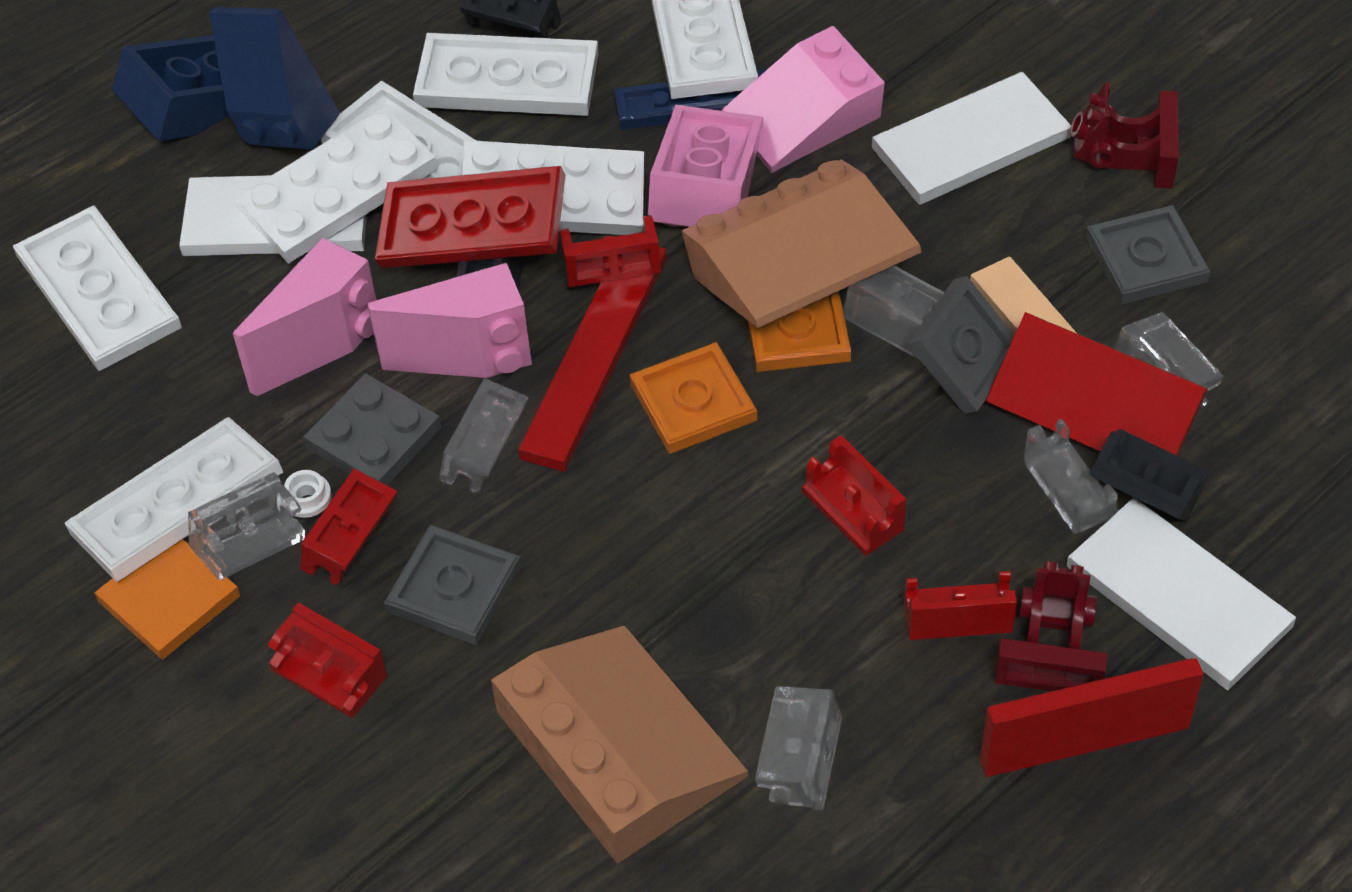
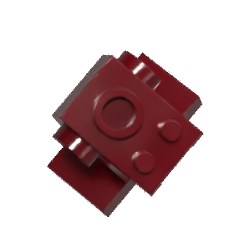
[1070,83,1179,189]
[995,561,1108,691]

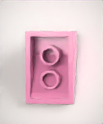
[722,26,885,173]
[648,105,763,227]
[233,238,376,396]
[367,263,532,378]

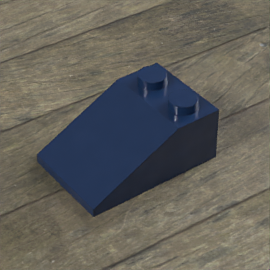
[210,7,340,149]
[112,35,229,141]

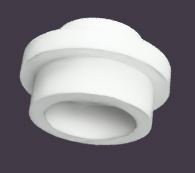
[281,470,332,518]

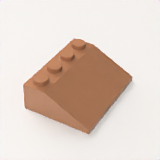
[682,160,922,328]
[491,625,748,864]

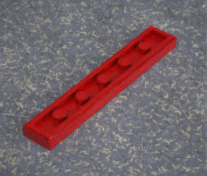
[518,247,667,472]

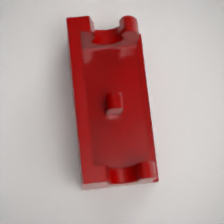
[559,215,661,287]
[802,435,907,556]
[300,468,398,585]
[903,571,1017,640]
[268,602,387,719]

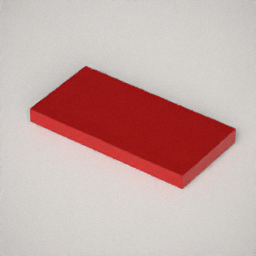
[375,166,566,268]
[986,312,1208,456]
[980,658,1204,777]

